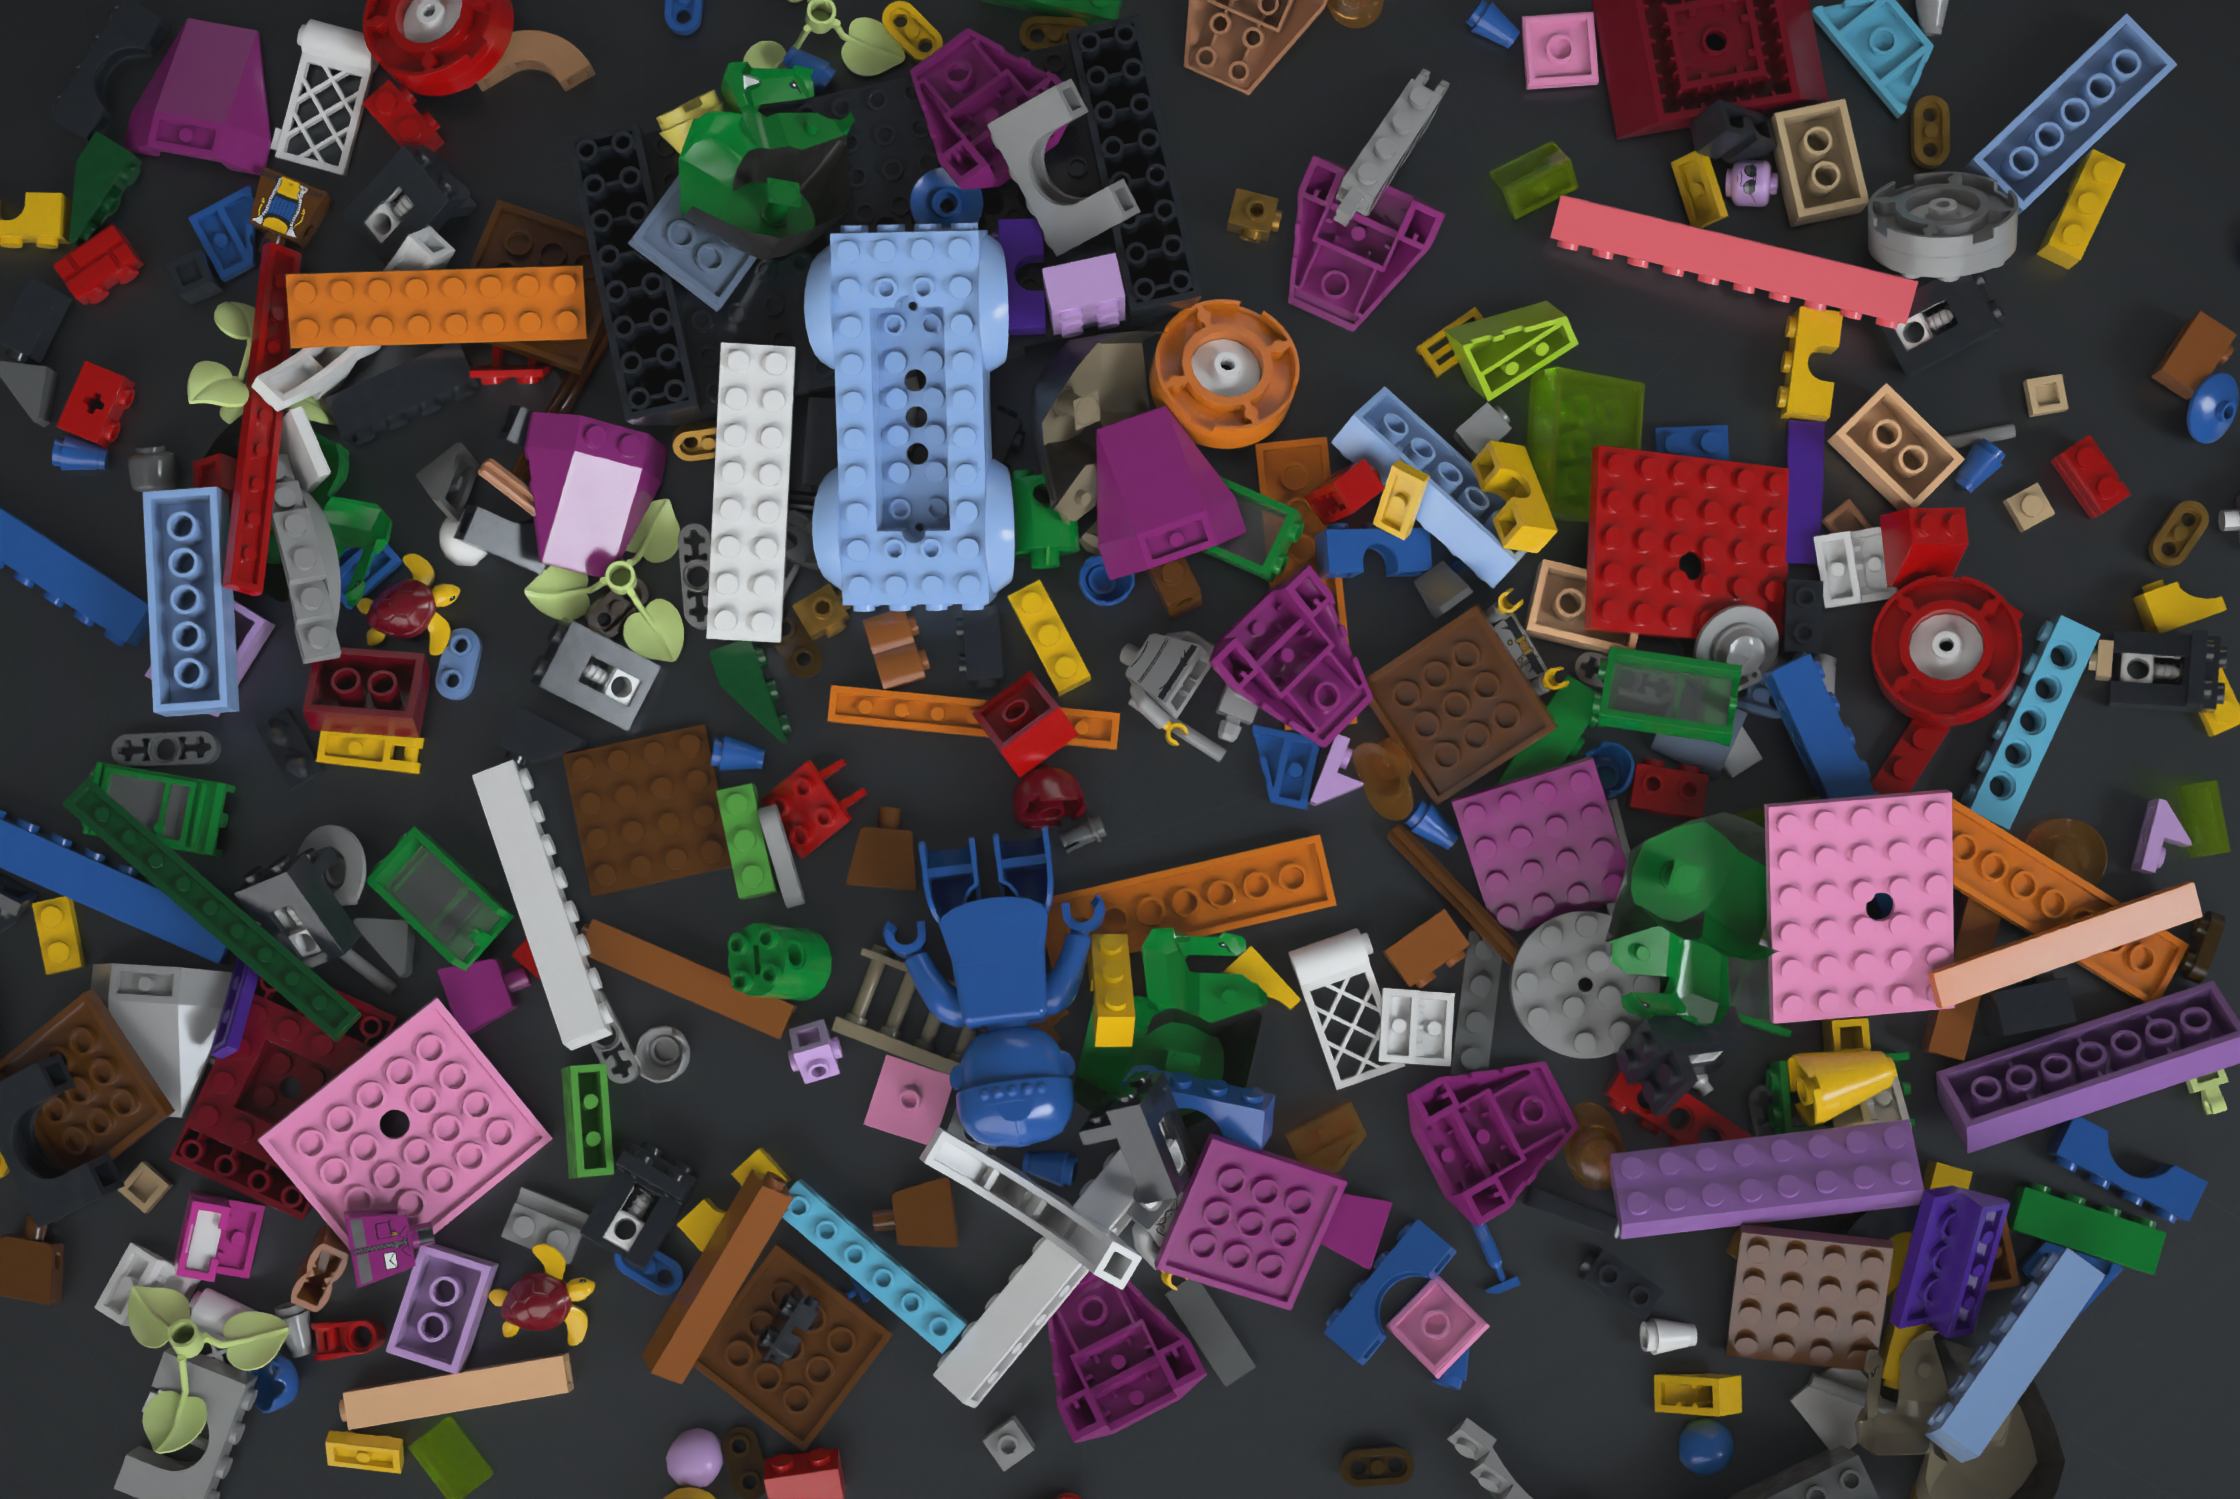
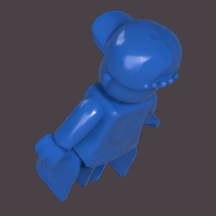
[883,825,1105,1148]

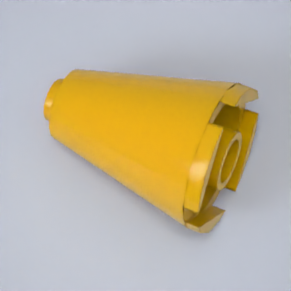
[1787,1051,1897,1127]

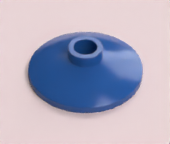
[910,167,983,231]
[2187,372,2239,444]

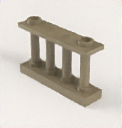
[831,944,977,1075]

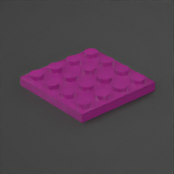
[1451,756,1627,934]
[1154,1133,1348,1311]

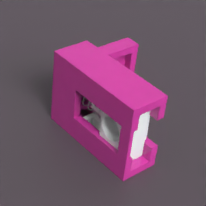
[174,1190,265,1282]

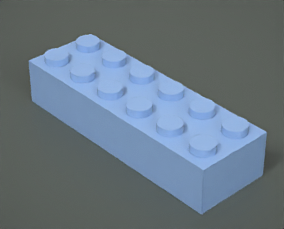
[1962,13,2177,215]
[1331,386,1527,589]
[143,487,239,717]
[1924,1248,2106,1463]

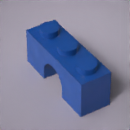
[1315,522,1432,579]

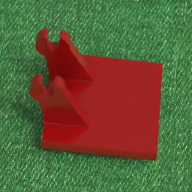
[469,346,554,385]
[759,758,868,859]

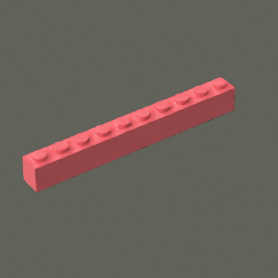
[1550,195,1918,329]

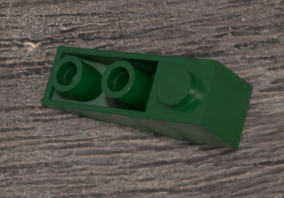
[69,131,142,247]
[709,640,792,744]

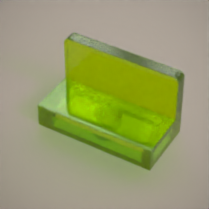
[1490,142,1579,220]
[2177,780,2231,858]
[408,1416,493,1499]

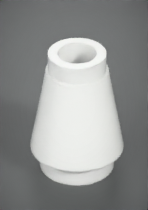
[1640,1318,1697,1355]

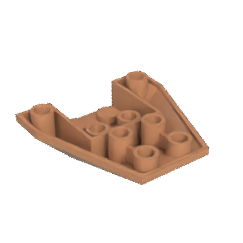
[1184,0,1328,95]

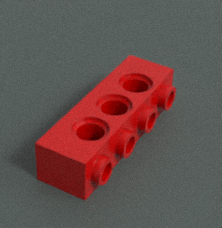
[1603,1068,1753,1147]

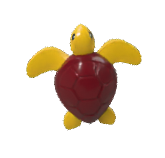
[356,554,461,656]
[488,1243,595,1346]

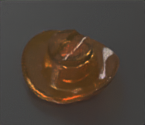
[2026,818,2108,887]

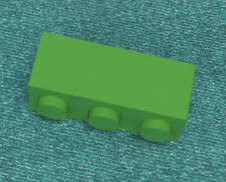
[716,783,779,900]
[561,1063,614,1179]

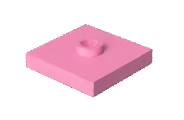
[1521,12,1599,90]
[863,1054,953,1145]
[1385,1275,1490,1379]

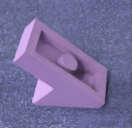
[1309,734,1364,806]
[2131,798,2192,874]

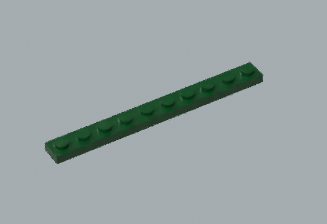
[62,777,362,1043]

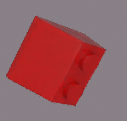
[1880,508,1969,587]
[972,671,1079,778]

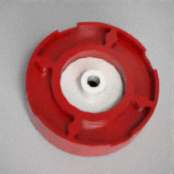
[363,0,514,96]
[1871,575,2022,726]

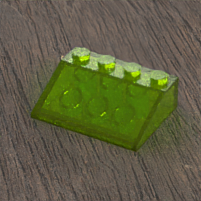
[1527,367,1645,522]

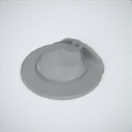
[1693,605,1779,691]
[297,825,366,906]

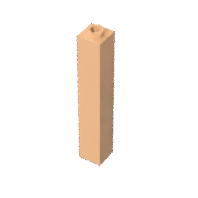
[339,1352,574,1430]

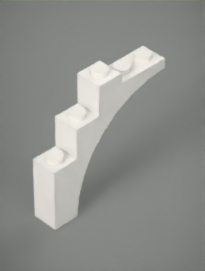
[251,226,456,412]
[919,1126,1142,1290]

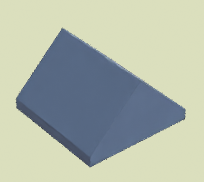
[1650,684,1748,779]

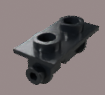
[757,1284,821,1365]

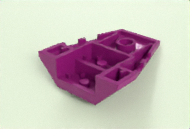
[909,28,1068,190]
[1288,155,1446,332]
[524,412,668,578]
[1208,565,1373,748]
[1407,1061,1579,1227]
[1047,1271,1207,1443]

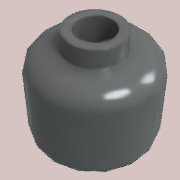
[128,445,179,492]

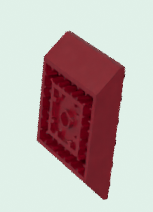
[1591,0,1828,140]
[169,976,398,1221]

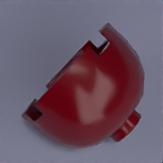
[1012,763,1086,830]

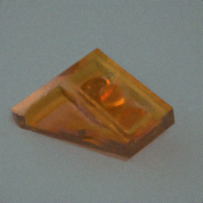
[1284,1100,1367,1173]

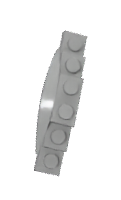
[271,453,341,664]
[1447,1418,1533,1499]

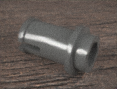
[1058,815,1107,854]

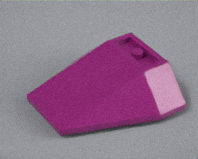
[123,18,271,176]
[1096,405,1247,580]

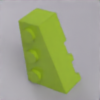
[1444,301,1579,402]

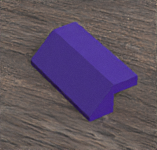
[1889,1185,2010,1339]

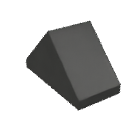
[0,361,58,428]
[415,443,480,523]
[1413,561,1473,620]
[353,918,416,978]

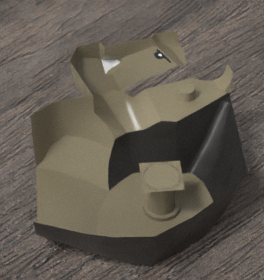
[1031,331,1167,557]
[1855,1331,2065,1499]

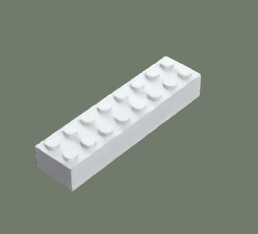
[706,342,796,643]

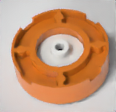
[1149,299,1300,449]

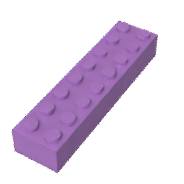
[1936,981,2240,1154]
[1609,1119,1924,1239]

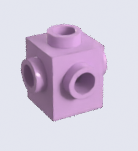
[787,1019,843,1084]

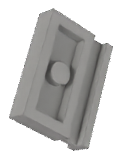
[501,1187,591,1264]

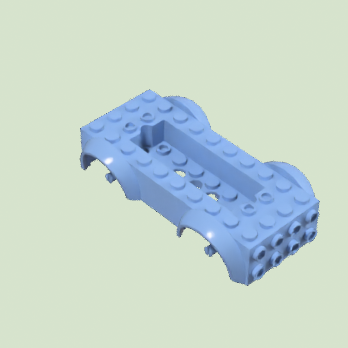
[804,223,1015,612]

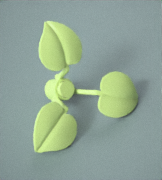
[743,0,905,77]
[187,301,336,426]
[524,499,684,662]
[128,1285,290,1454]

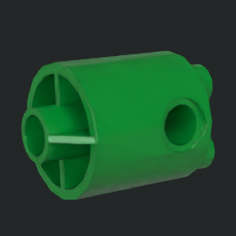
[1010,470,1080,569]
[728,923,832,1001]

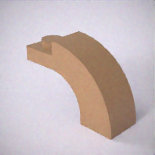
[477,30,596,92]

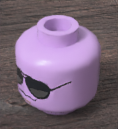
[1725,160,1779,207]

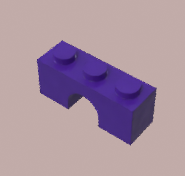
[992,218,1047,336]

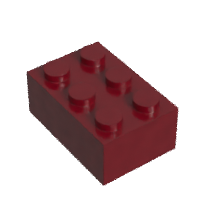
[303,647,431,738]

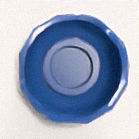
[1078,554,1135,606]
[1582,740,1635,799]
[250,1353,299,1413]
[1678,1417,1734,1477]

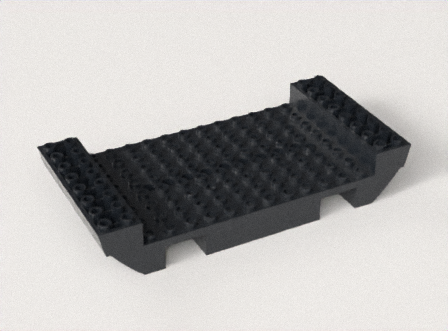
[566,15,1202,427]

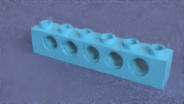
[1961,615,2100,831]
[782,1179,968,1354]

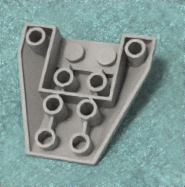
[90,963,232,1118]

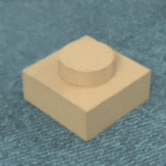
[2023,374,2069,417]
[2003,482,2055,533]
[2088,640,2114,681]
[118,1161,173,1213]

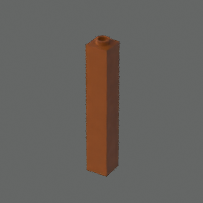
[1920,893,2001,1061]
[579,919,797,1039]
[642,1169,793,1385]

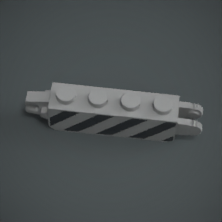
[1333,68,1450,227]

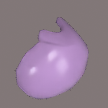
[666,1428,725,1489]

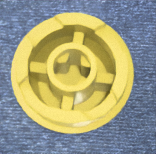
[656,90,726,154]

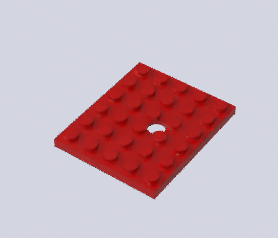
[1584,445,1789,648]

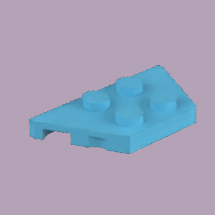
[1811,0,1934,119]

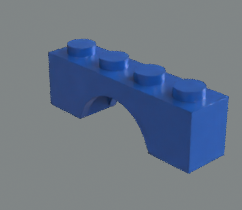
[1122,1065,1275,1150]
[2046,1117,2208,1224]
[1324,1219,1457,1366]

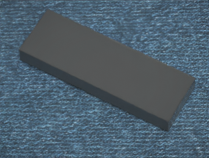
[1165,1279,1256,1387]

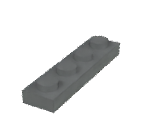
[1449,930,1502,1075]

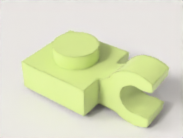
[2185,1069,2229,1115]

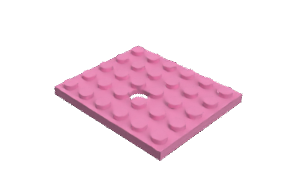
[1764,789,1955,1024]
[257,996,553,1251]

